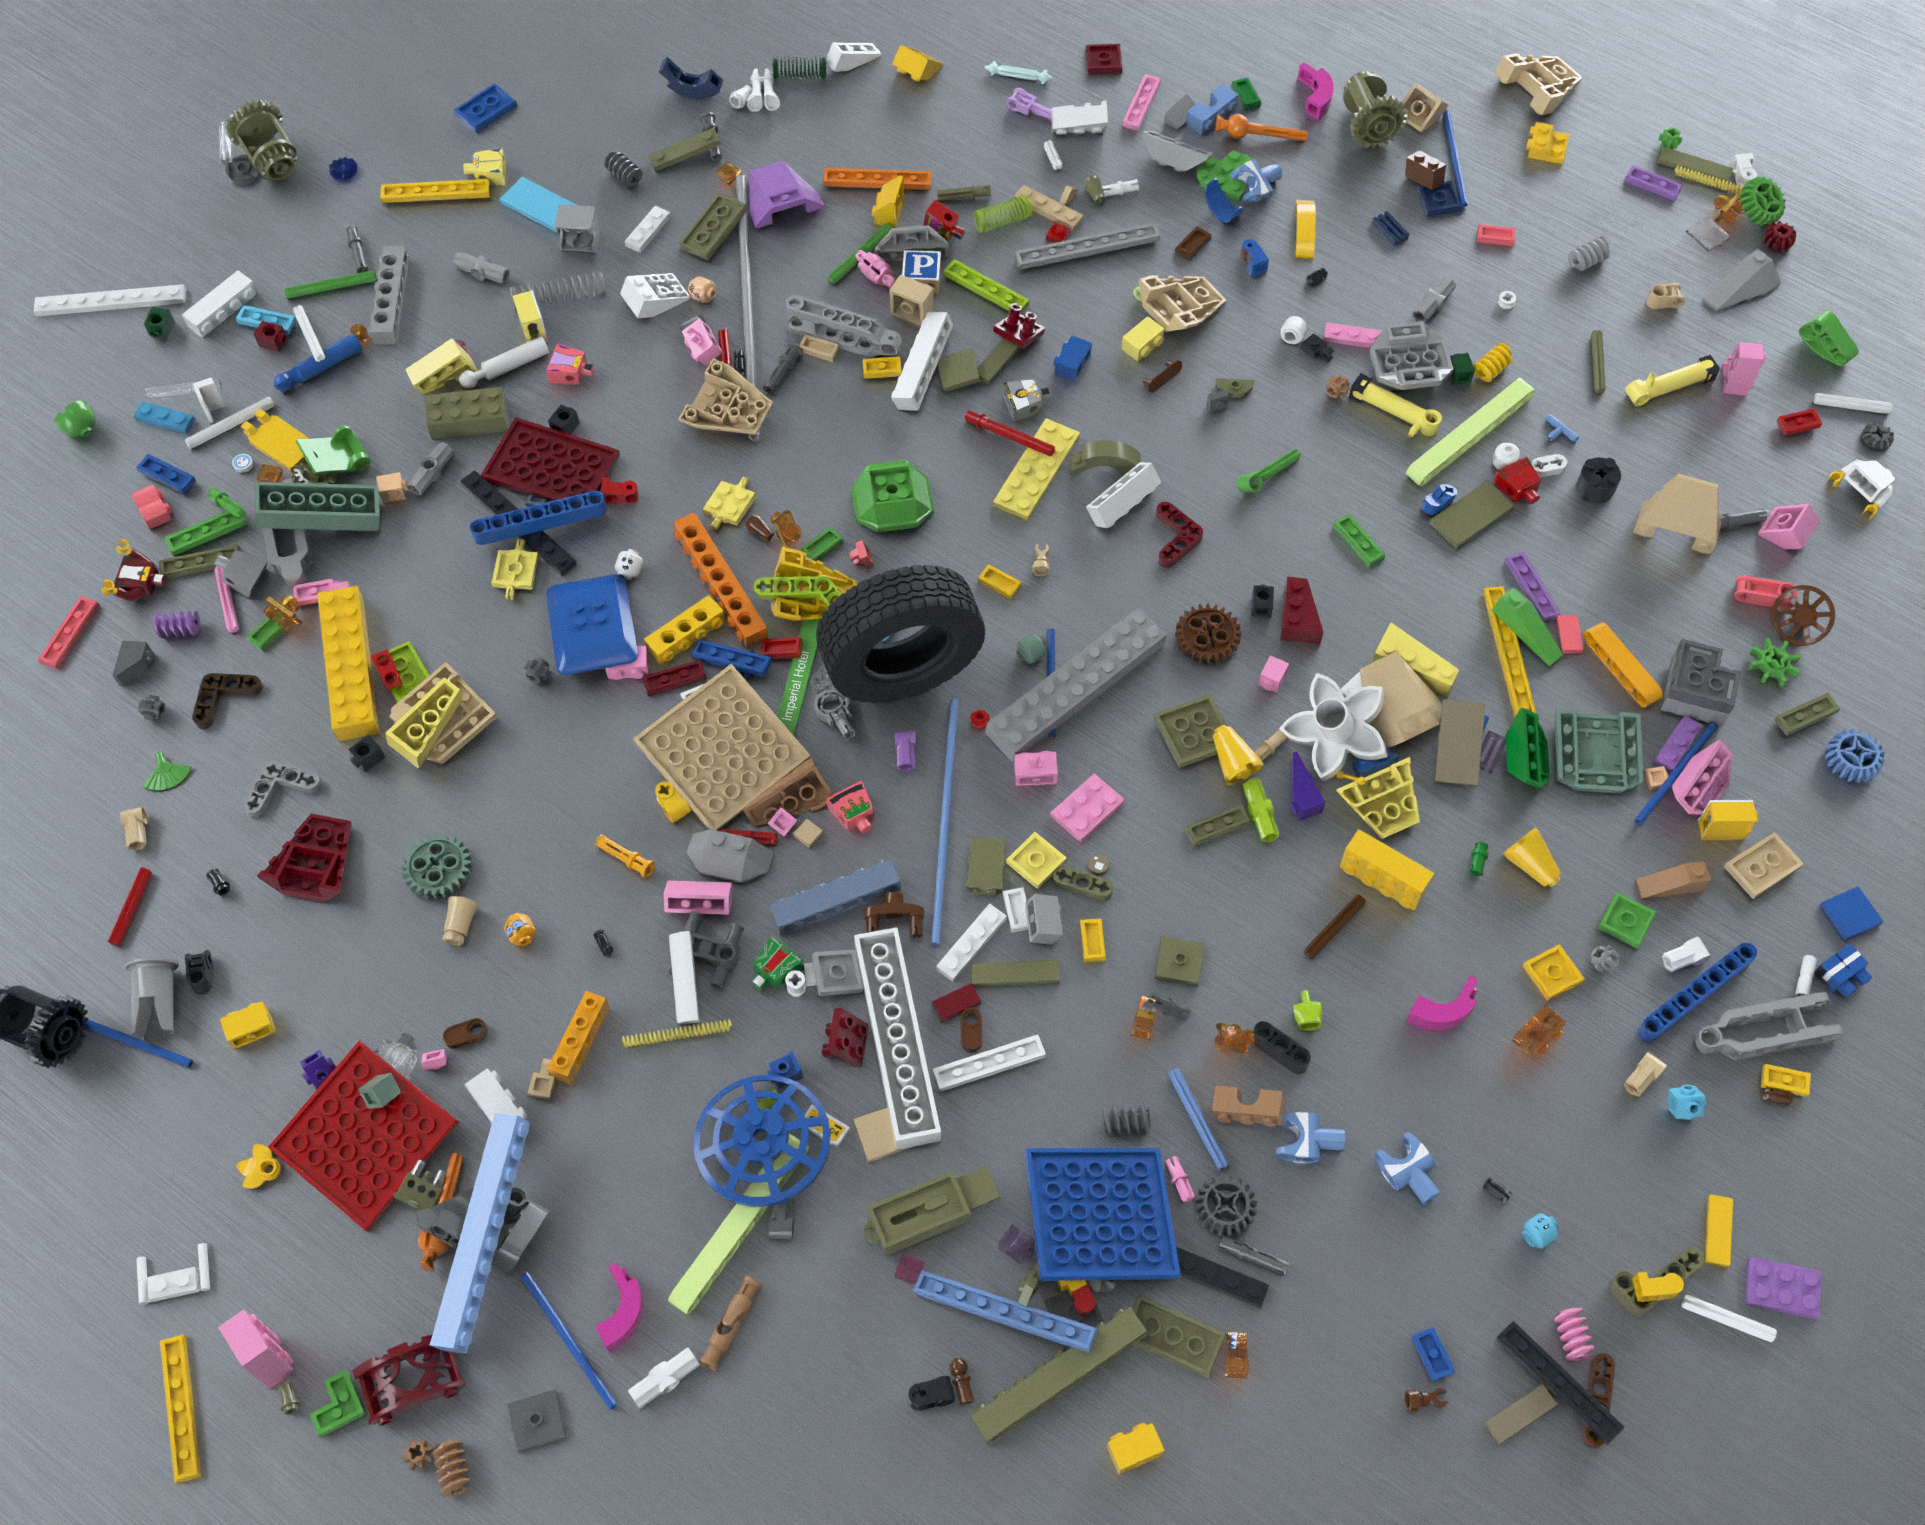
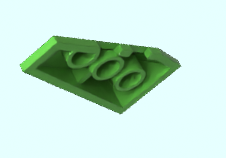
[1492,587,1564,667]

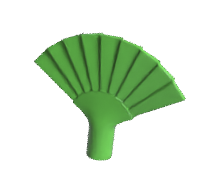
[142,752,191,791]

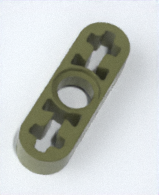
[1052,866,1113,901]

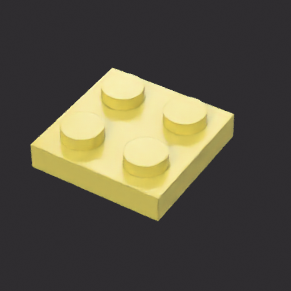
[1006,832,1067,889]

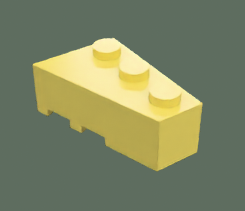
[406,338,478,394]

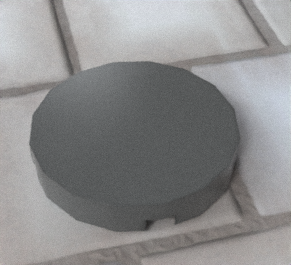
[225,154,261,185]

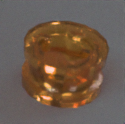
[350,324,369,343]

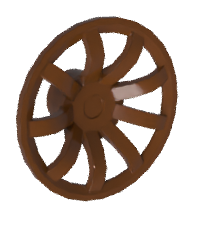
[1771,585,1835,646]

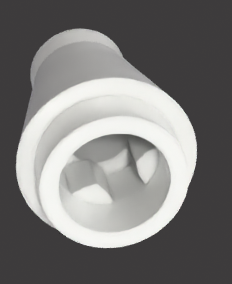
[729,85,752,108]

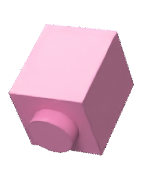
[1258,656,1289,693]

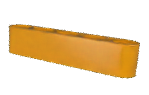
[1583,622,1663,708]

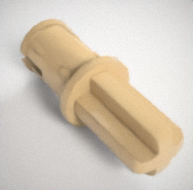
[1254,730,1287,761]

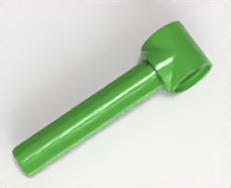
[1237,449,1301,492]

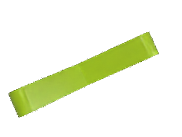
[753,576,842,608]

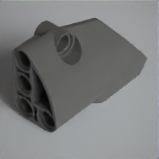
[416,1187,549,1275]

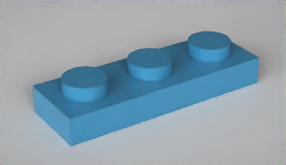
[133,401,195,434]

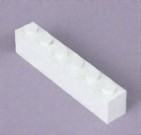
[891,312,953,411]

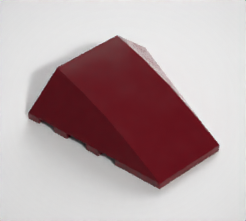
[257,813,352,902]

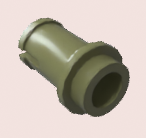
[277,1381,300,1415]

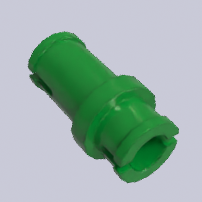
[1469,842,1489,877]

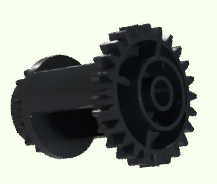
[0,985,89,1068]

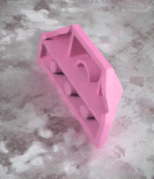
[1672,740,1733,815]

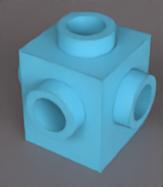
[1668,1085,1706,1120]

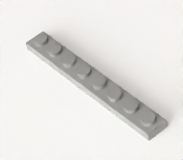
[1015,222,1160,270]

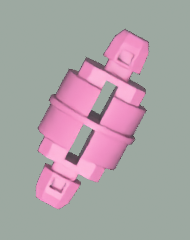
[855,250,896,288]

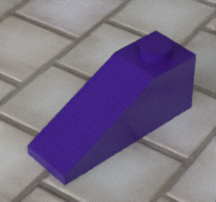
[1290,751,1326,821]

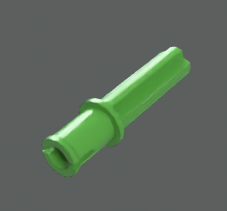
[207,488,246,518]

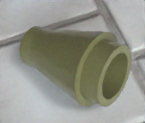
[1084,175,1105,204]

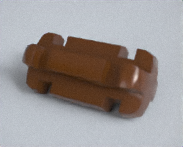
[1763,1087,1792,1105]

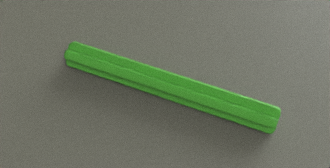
[828,223,893,284]
[284,270,376,299]

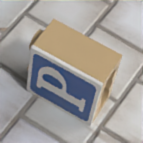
[902,250,941,293]

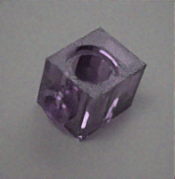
[998,1224,1036,1265]

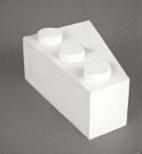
[465,1068,529,1124]

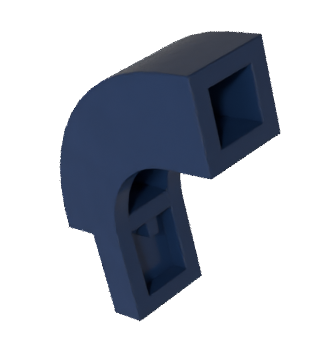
[659,57,723,99]

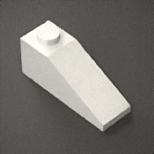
[826,43,881,72]

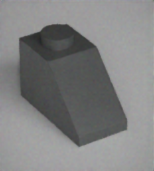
[112,641,154,686]

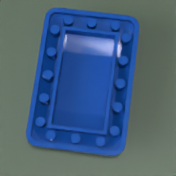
[546,574,638,675]

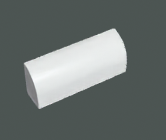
[669,931,700,1025]

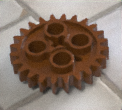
[1175,603,1242,664]

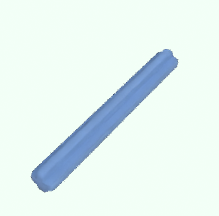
[1169,1069,1229,1171]

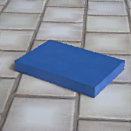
[454,83,517,133]

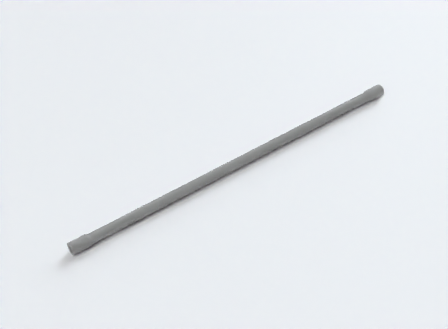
[736,175,760,440]

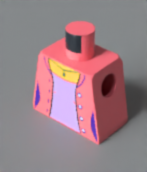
[546,344,595,385]

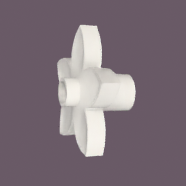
[1279,673,1388,782]

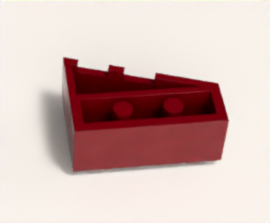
[1280,576,1324,645]

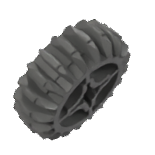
[1194,1174,1257,1237]

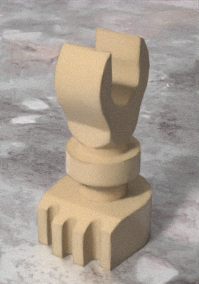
[1032,544,1050,577]

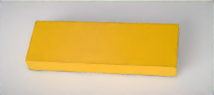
[1704,1194,1733,1268]

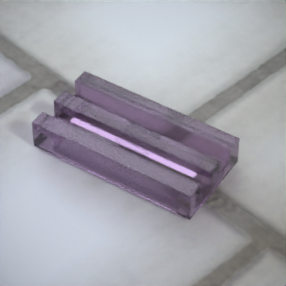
[1479,730,1506,774]

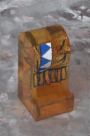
[1225,1331,1249,1379]

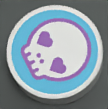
[232,454,254,473]

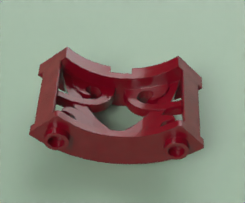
[352,1334,466,1426]

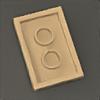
[1724,832,1804,899]

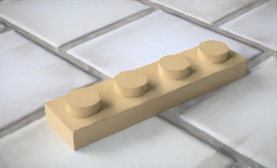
[1014,185,1084,232]

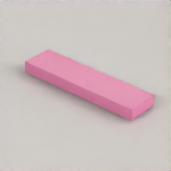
[1122,74,1161,131]

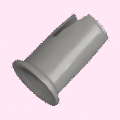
[125,957,179,1039]

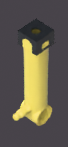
[1625,355,1720,407]
[1349,373,1442,437]

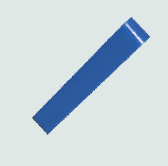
[470,491,607,545]
[1637,942,1758,1043]

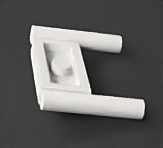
[136,1243,210,1305]

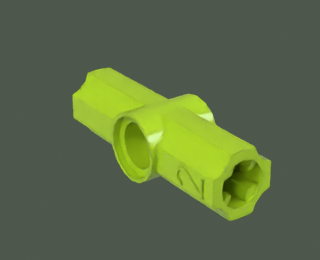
[1242,778,1279,842]

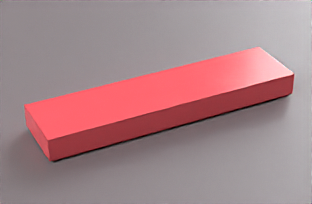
[38,596,100,669]

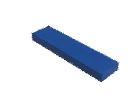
[691,639,773,678]

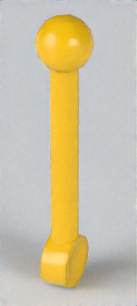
[1336,771,1366,785]

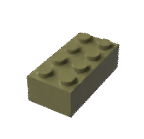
[426,387,508,439]

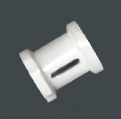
[785,970,807,997]

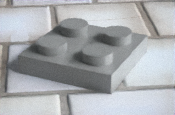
[812,949,863,996]

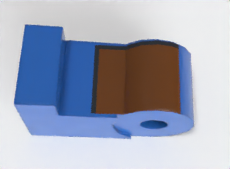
[1241,239,1269,277]

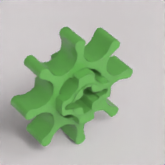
[1748,638,1801,687]

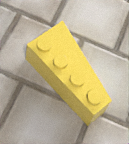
[1372,622,1459,698]
[385,677,461,769]

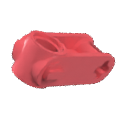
[1734,576,1799,609]

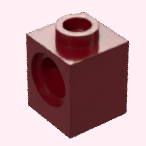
[253,320,287,352]

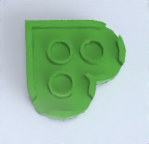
[1196,151,1254,202]

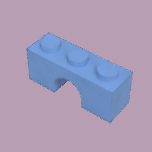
[1186,84,1238,135]

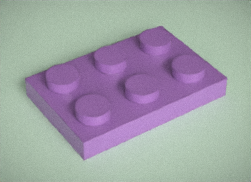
[1745,1257,1822,1320]

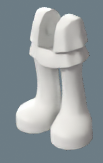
[747,68,780,112]

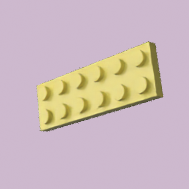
[993,418,1080,521]

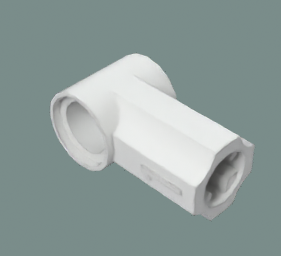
[1662,937,1711,972]

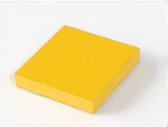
[1522,944,1585,1002]

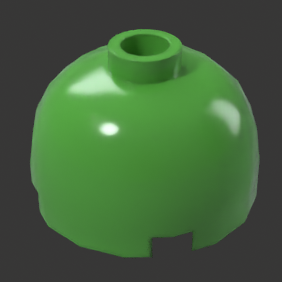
[54,400,96,437]

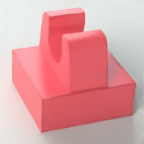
[849,540,874,568]

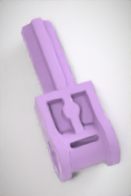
[1006,87,1051,120]

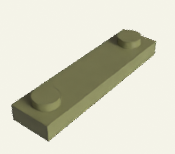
[648,128,721,172]

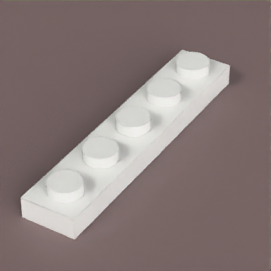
[933,1035,1046,1092]

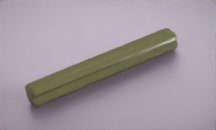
[1591,330,1606,393]

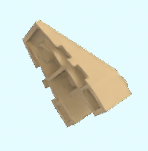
[1494,54,1582,116]
[1633,473,1721,555]

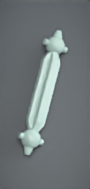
[985,61,1053,85]

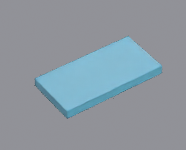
[500,177,578,232]

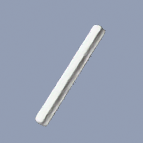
[293,305,325,362]
[185,397,274,449]

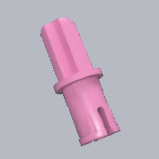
[1165,1156,1195,1202]

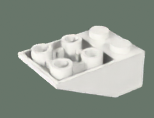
[620,273,691,318]

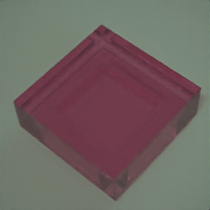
[894,1254,925,1285]

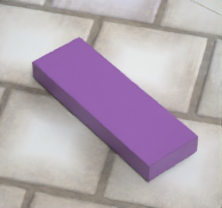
[1624,165,1683,201]

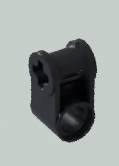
[185,950,213,994]
[908,1376,956,1411]

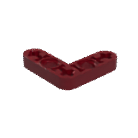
[1156,501,1203,568]

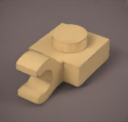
[527,1058,556,1100]

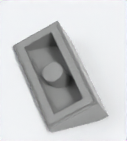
[1164,94,1196,130]

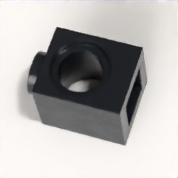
[548,404,580,434]
[1251,584,1274,617]
[348,734,386,772]

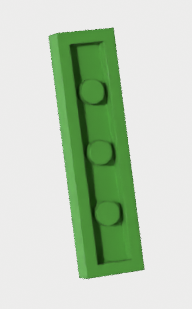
[165,511,248,556]

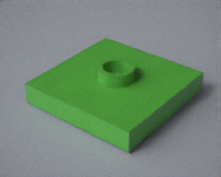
[1598,892,1656,949]

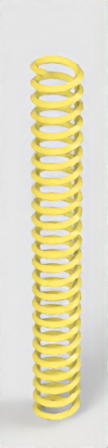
[1674,165,1742,195]
[622,1019,732,1048]

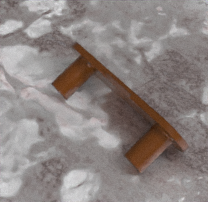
[1142,360,1182,392]

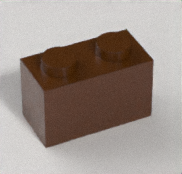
[1405,151,1446,190]

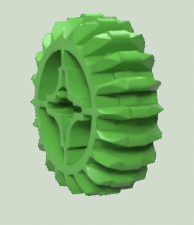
[1739,176,1786,226]

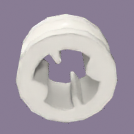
[1498,291,1516,309]

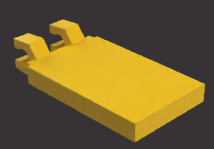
[241,409,310,473]

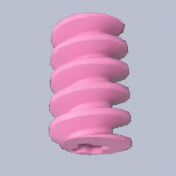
[1554,1307,1596,1362]

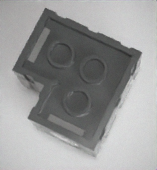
[1661,639,1741,727]

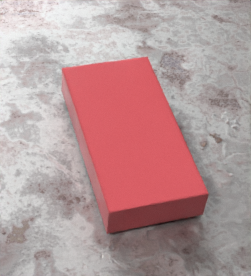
[1477,224,1515,246]
[1556,615,1583,654]

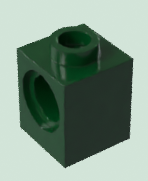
[144,307,175,339]
[1450,352,1475,385]

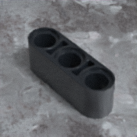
[1252,1021,1311,1074]

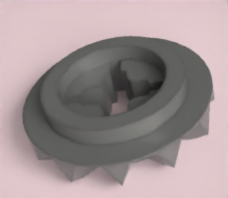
[1862,422,1894,449]

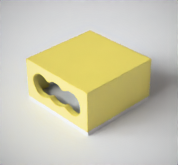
[513,290,548,343]

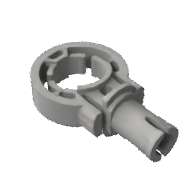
[814,689,856,739]

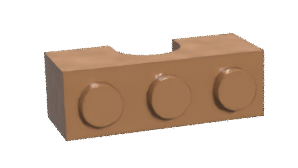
[1212,1085,1287,1127]

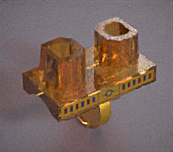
[1714,191,1744,225]
[770,509,802,548]
[262,596,302,631]
[1214,1022,1255,1054]

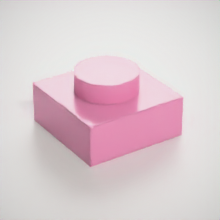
[768,807,798,837]
[421,1048,447,1071]

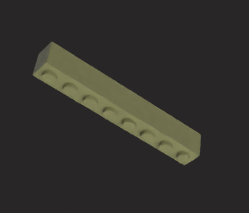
[971,1307,1147,1445]

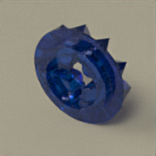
[329,156,358,180]

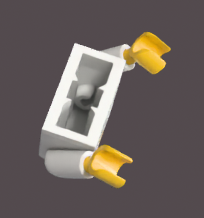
[1828,460,1895,520]

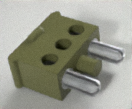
[393,1160,446,1210]

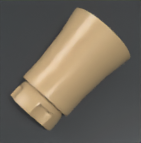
[442,896,478,946]

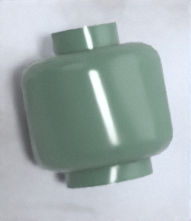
[1016,634,1047,664]

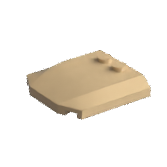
[391,662,498,764]

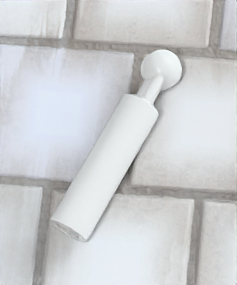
[459,336,549,389]

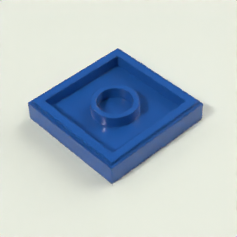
[1820,886,1884,941]

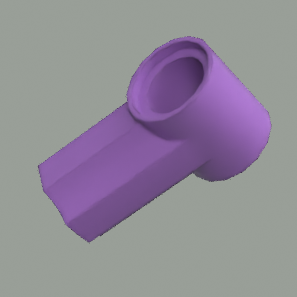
[895,730,916,772]

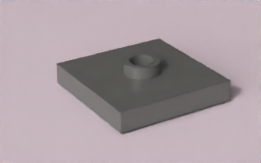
[508,1389,566,1452]

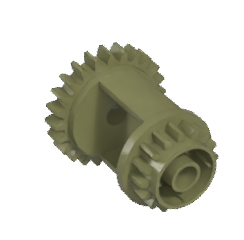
[1343,71,1408,149]
[225,99,298,180]

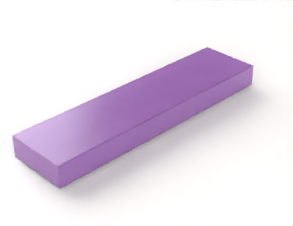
[1505,552,1561,623]

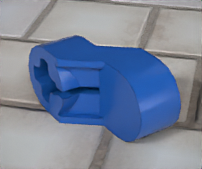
[1421,484,1457,515]

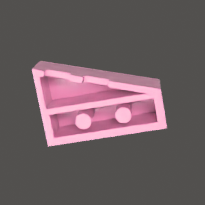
[1722,342,1766,396]

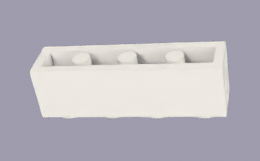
[182,270,258,338]
[1086,462,1162,528]

